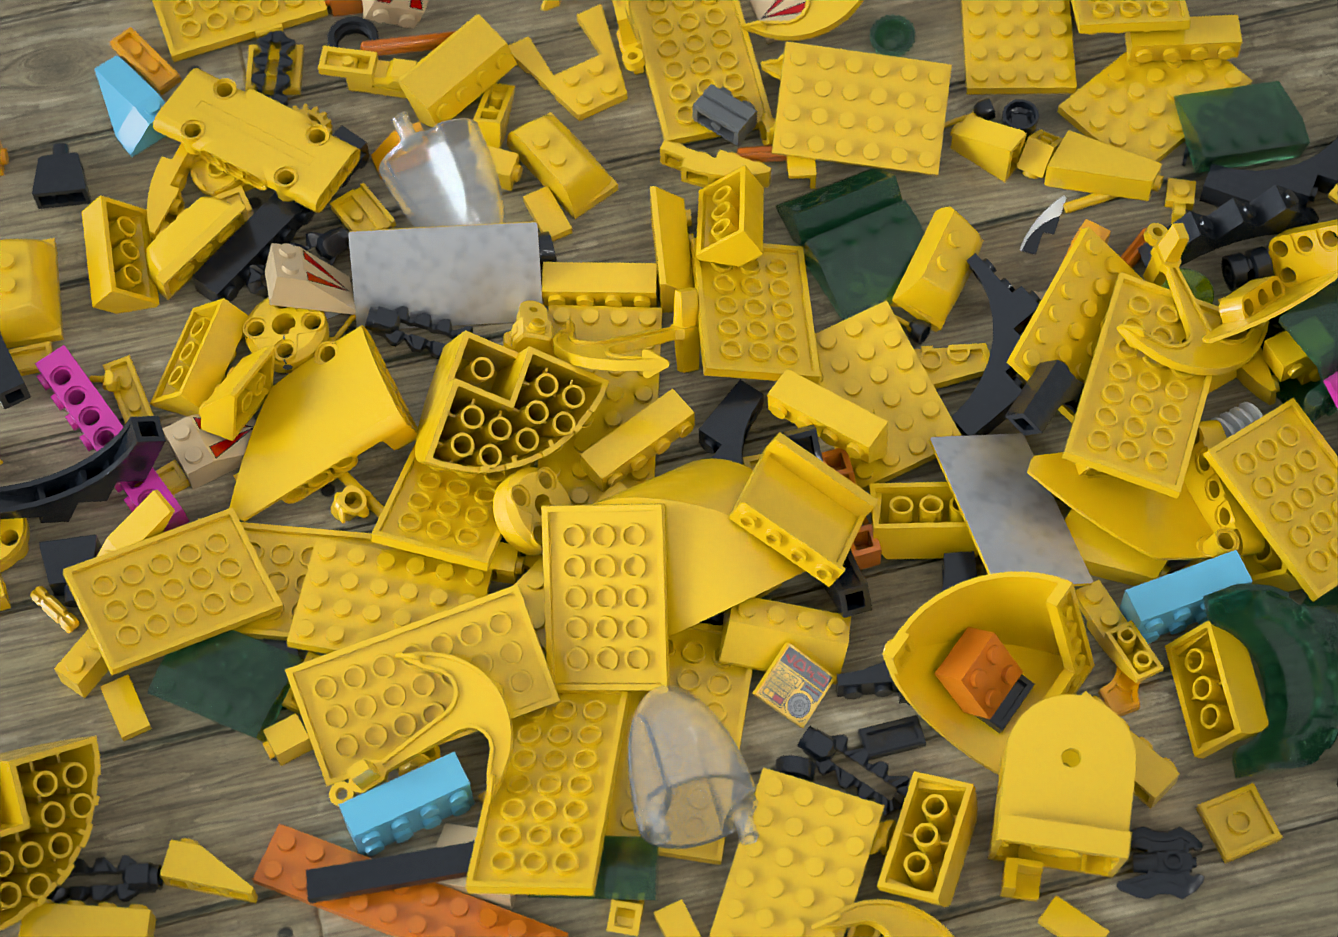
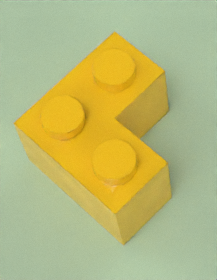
[1261,317,1334,385]

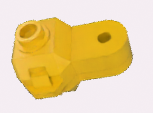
[503,300,557,357]

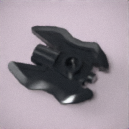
[1117,826,1204,899]

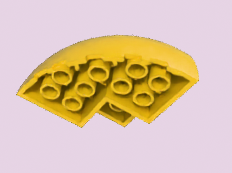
[415,330,610,474]
[0,736,101,931]

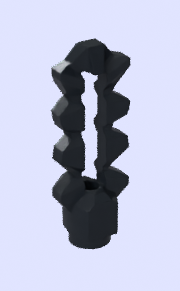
[251,31,296,106]
[246,226,349,299]
[365,306,473,359]
[797,725,910,816]
[46,855,164,904]

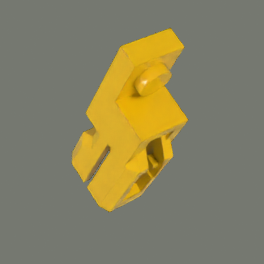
[318,46,418,98]

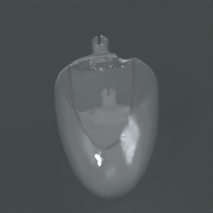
[379,112,506,227]
[628,685,759,849]

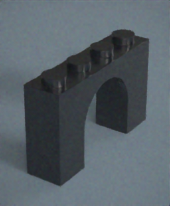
[1005,360,1084,435]

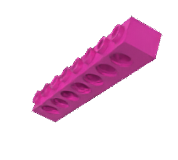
[35,345,190,532]

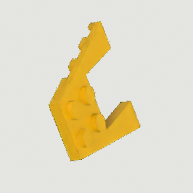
[508,4,628,121]

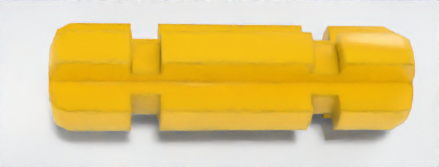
[30,586,80,633]

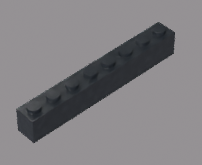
[192,125,370,302]

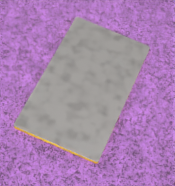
[348,221,543,328]
[929,433,1093,586]

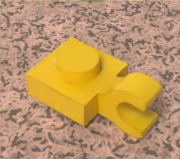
[1164,178,1196,224]

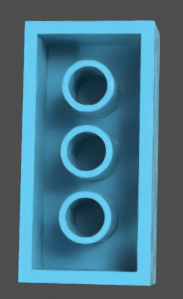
[1119,550,1253,644]
[339,751,475,856]

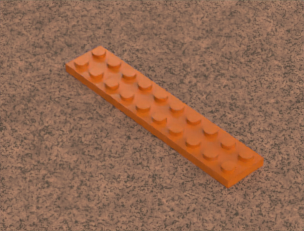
[252,823,569,937]

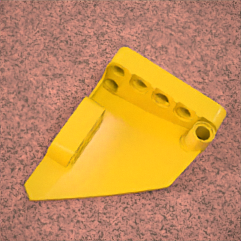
[1202,219,1338,343]
[229,325,418,522]
[1027,419,1265,561]

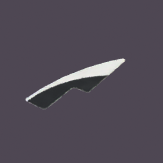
[1020,196,1066,254]

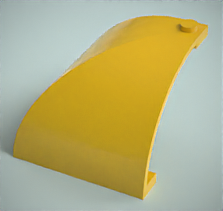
[591,458,805,637]
[882,571,1095,775]

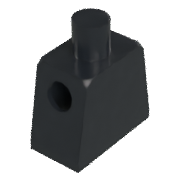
[32,143,91,209]
[39,534,102,608]

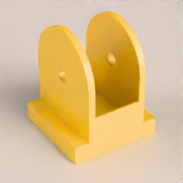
[987,694,1136,878]

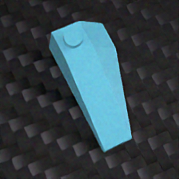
[95,55,166,157]

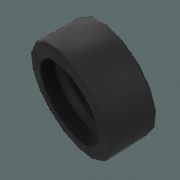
[327,16,379,47]

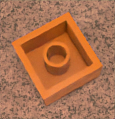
[935,627,1023,719]

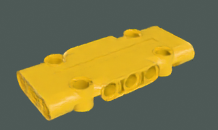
[153,68,361,213]

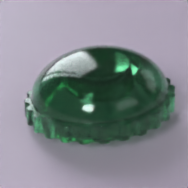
[869,14,917,57]

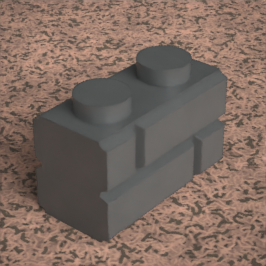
[693,84,757,146]

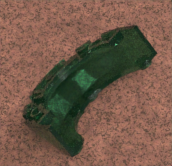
[1203,584,1338,779]

